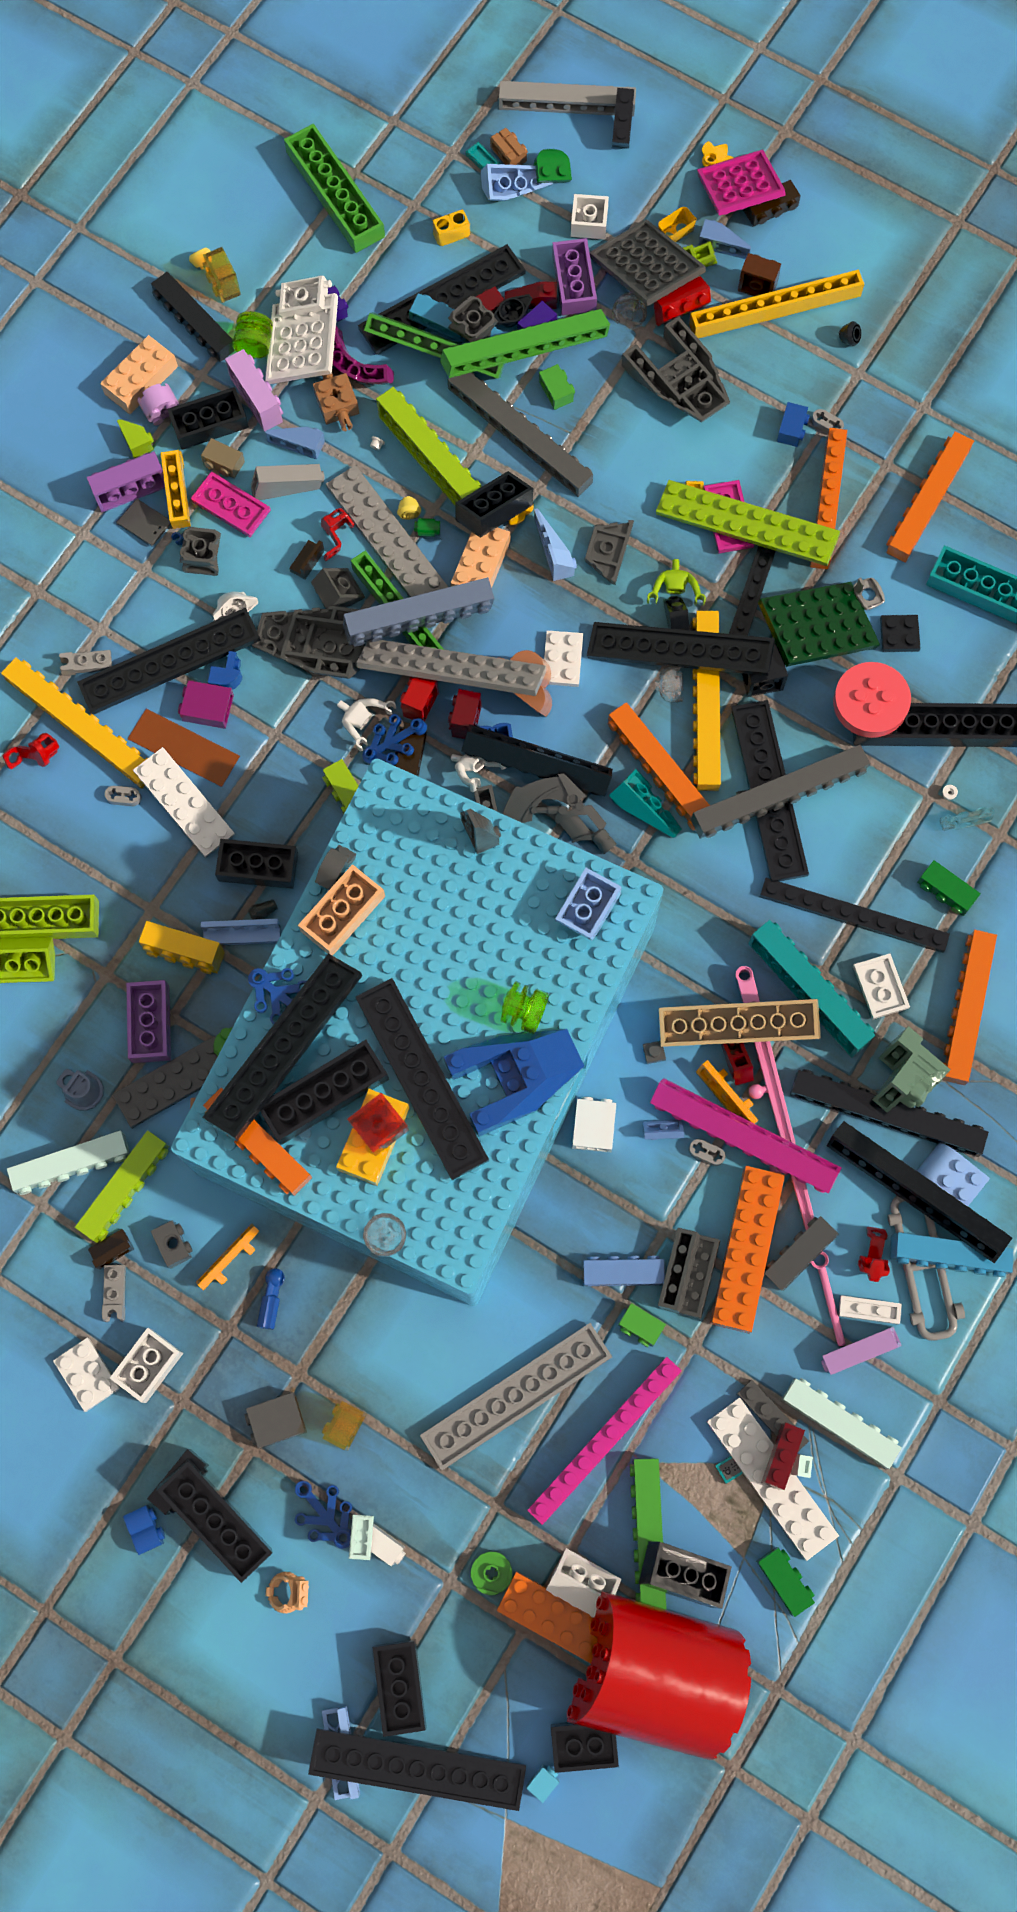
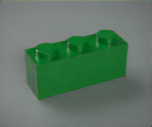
[917,860,981,916]
[756,1547,815,1617]

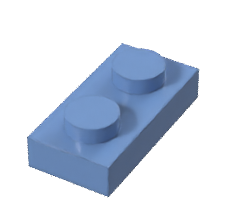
[643,1120,684,1140]

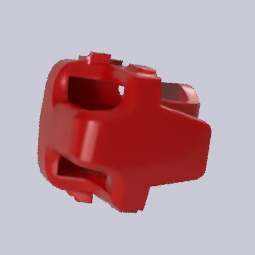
[321,508,355,561]
[2,733,59,769]
[858,1227,890,1282]

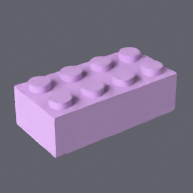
[225,349,283,432]

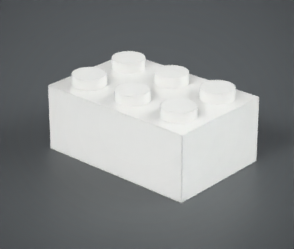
[110,1328,183,1403]
[546,1548,621,1618]

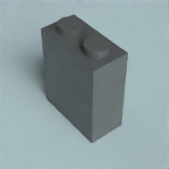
[244,1392,307,1449]

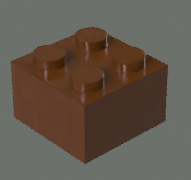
[738,253,781,296]

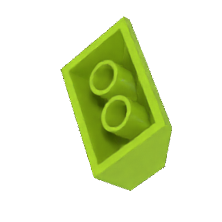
[0,937,55,983]

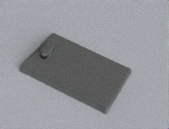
[116,498,171,546]

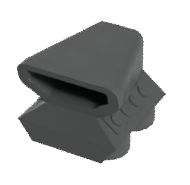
[448,296,498,342]
[179,527,221,576]

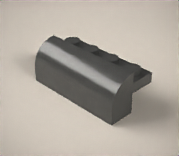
[658,1228,720,1319]

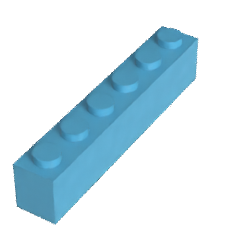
[409,293,509,344]
[890,1232,1014,1278]

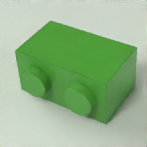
[539,364,575,410]
[618,1303,666,1347]

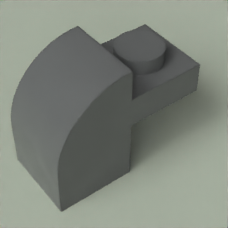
[315,845,356,890]

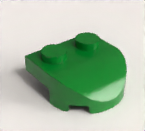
[533,149,572,183]

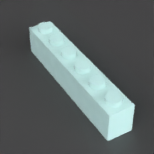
[7,1130,130,1195]
[781,1378,902,1469]

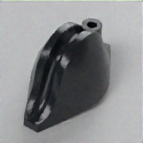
[494,294,532,327]

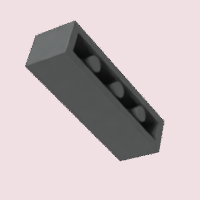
[764,1216,839,1291]

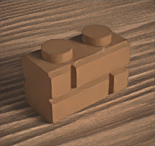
[490,128,528,165]

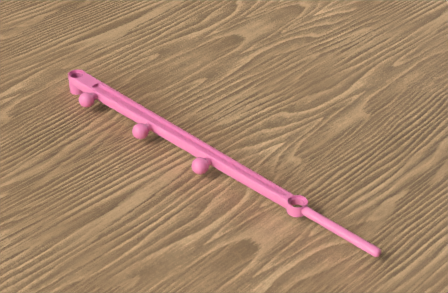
[736,966,845,1346]

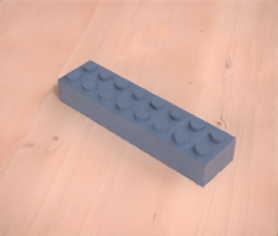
[343,577,494,646]

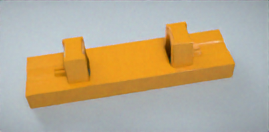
[696,1060,758,1124]
[196,1223,259,1290]

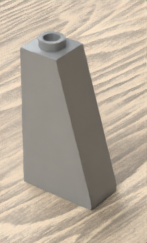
[251,464,324,501]

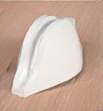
[213,592,258,621]

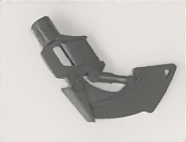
[503,774,617,854]

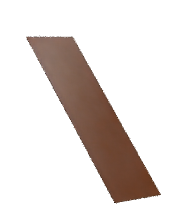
[128,709,240,787]

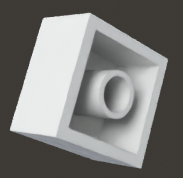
[571,194,609,239]

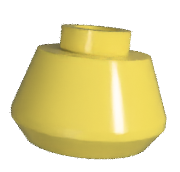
[189,248,212,270]
[397,496,422,520]

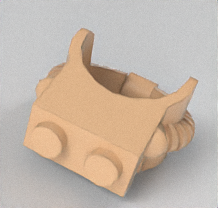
[265,1572,309,1614]

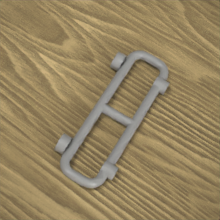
[887,1196,965,1341]

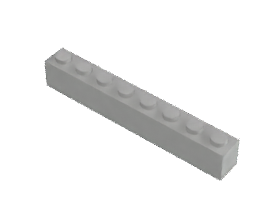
[499,81,636,116]

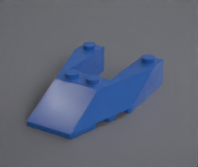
[444,1029,584,1137]

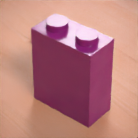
[178,680,234,729]

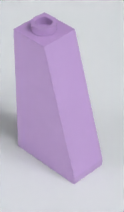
[821,1327,902,1375]

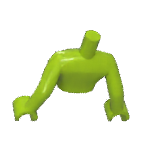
[647,559,706,606]

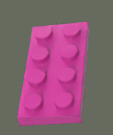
[191,471,271,537]
[704,480,754,554]

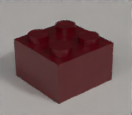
[448,689,482,739]

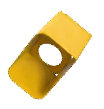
[658,207,697,242]
[432,209,470,246]

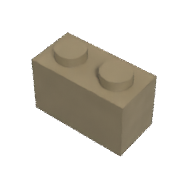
[201,438,245,479]

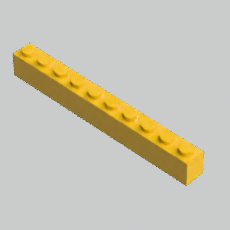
[689,269,864,339]
[692,611,721,791]
[1,657,148,789]

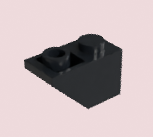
[663,596,689,630]

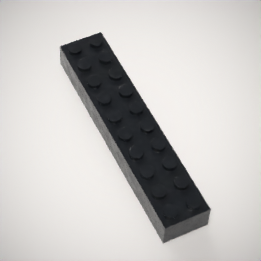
[853,703,1017,747]

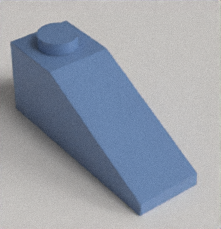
[698,219,751,259]
[266,427,325,459]

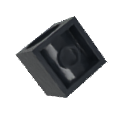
[741,643,788,697]

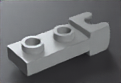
[59,650,112,676]
[102,1265,126,1322]

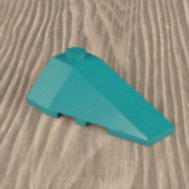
[609,769,682,838]

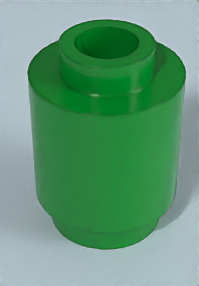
[414,518,440,537]

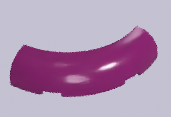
[333,326,394,385]

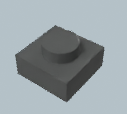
[643,1041,666,1064]

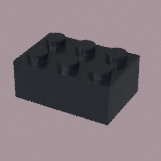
[551,1722,619,1773]

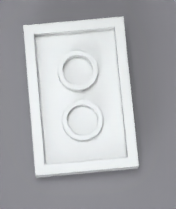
[544,630,583,687]
[853,954,910,1020]
[53,1337,121,1412]

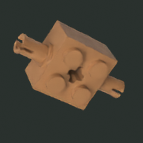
[313,373,359,431]

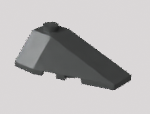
[460,809,501,854]

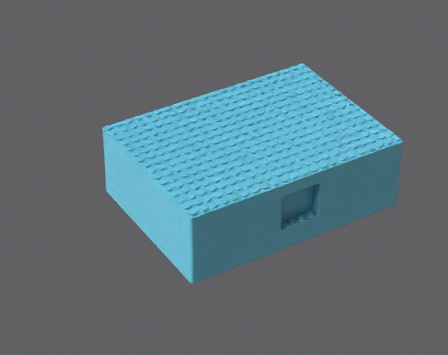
[171,759,663,1306]

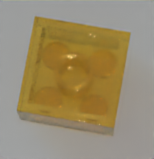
[202,247,241,303]
[322,1401,367,1451]

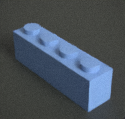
[583,1256,665,1287]

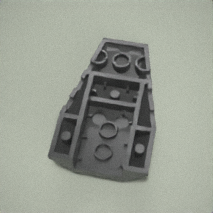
[252,606,367,679]

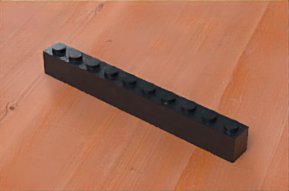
[790,1069,989,1157]
[826,1121,1012,1264]

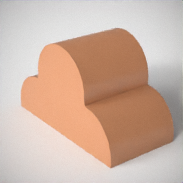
[501,650,552,717]

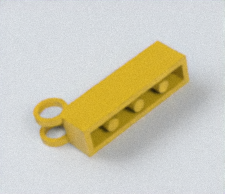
[161,450,191,529]

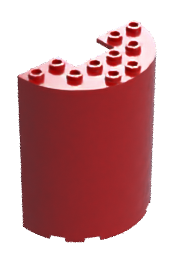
[567,1591,751,1760]

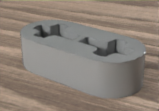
[812,409,844,434]
[105,786,142,806]
[689,1139,725,1166]

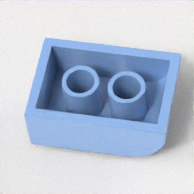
[555,868,622,941]
[916,1143,990,1206]

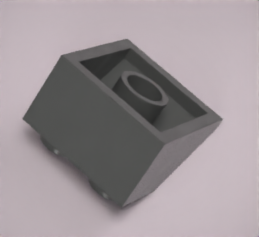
[311,568,365,609]

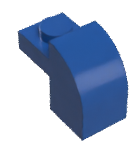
[208,651,243,690]

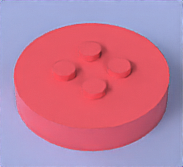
[833,662,911,738]

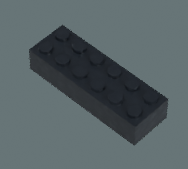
[260,1040,389,1145]
[156,1458,273,1583]

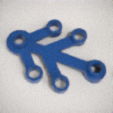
[362,714,427,765]
[248,968,307,1025]
[295,1481,352,1549]

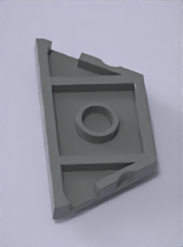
[585,520,634,585]

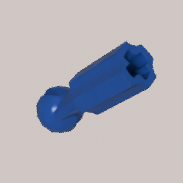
[257,1268,285,1330]

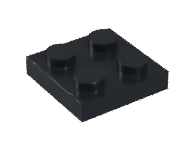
[880,615,921,652]

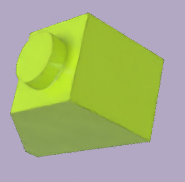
[117,419,154,458]

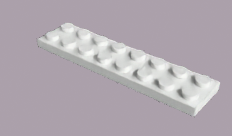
[707,1398,839,1561]

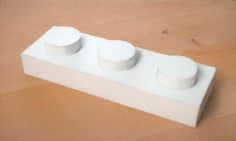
[838,1296,902,1325]

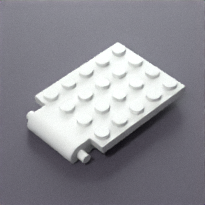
[265,276,338,384]

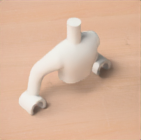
[337,698,396,751]
[451,754,507,792]

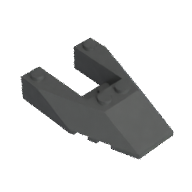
[621,316,730,423]

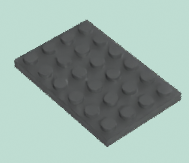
[589,219,706,306]

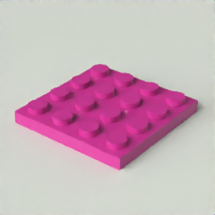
[697,149,785,216]

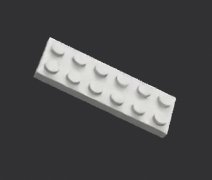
[133,747,235,858]

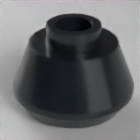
[839,321,862,346]

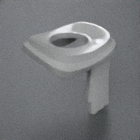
[853,577,885,610]

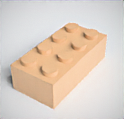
[100,335,178,414]
[451,527,511,588]
[298,864,385,956]

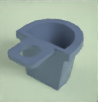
[56,1069,104,1110]

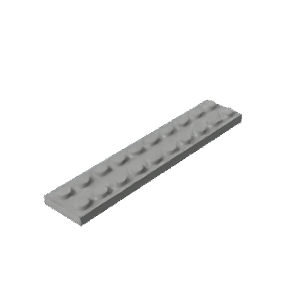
[326,465,448,597]
[357,640,546,696]
[420,1323,612,1471]

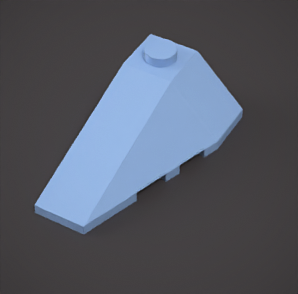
[481,164,553,201]
[534,508,577,581]

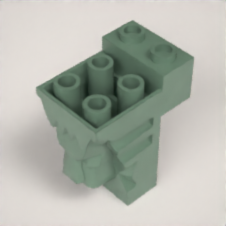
[872,1026,951,1113]

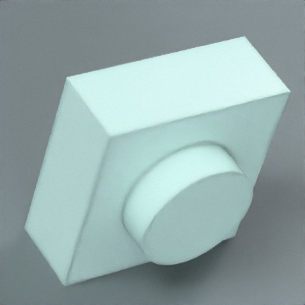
[791,1454,813,1478]

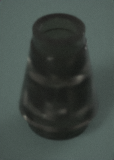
[248,899,278,920]

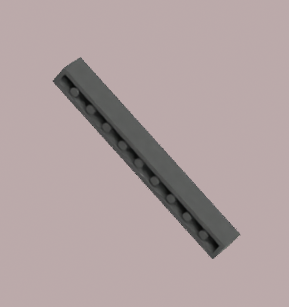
[448,372,593,497]
[690,744,871,839]

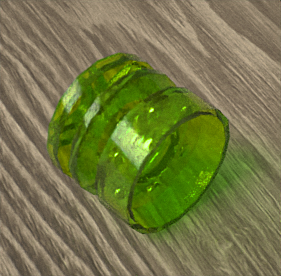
[232,311,273,359]
[501,981,549,1034]

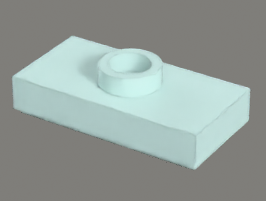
[349,1515,374,1560]

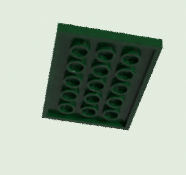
[758,582,880,667]

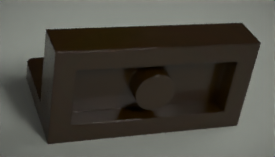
[289,540,324,580]
[88,1229,134,1270]

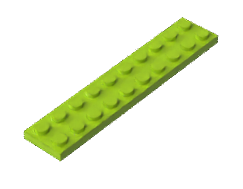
[656,480,840,566]

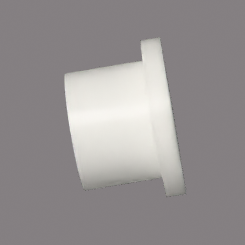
[370,436,385,450]
[942,785,958,800]

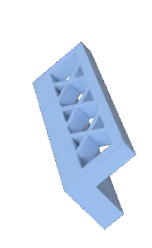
[201,919,281,945]
[322,1706,360,1800]

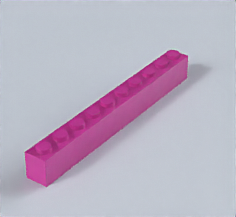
[650,1078,842,1194]
[527,1357,682,1525]

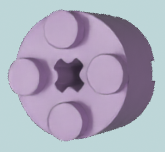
[138,383,180,426]

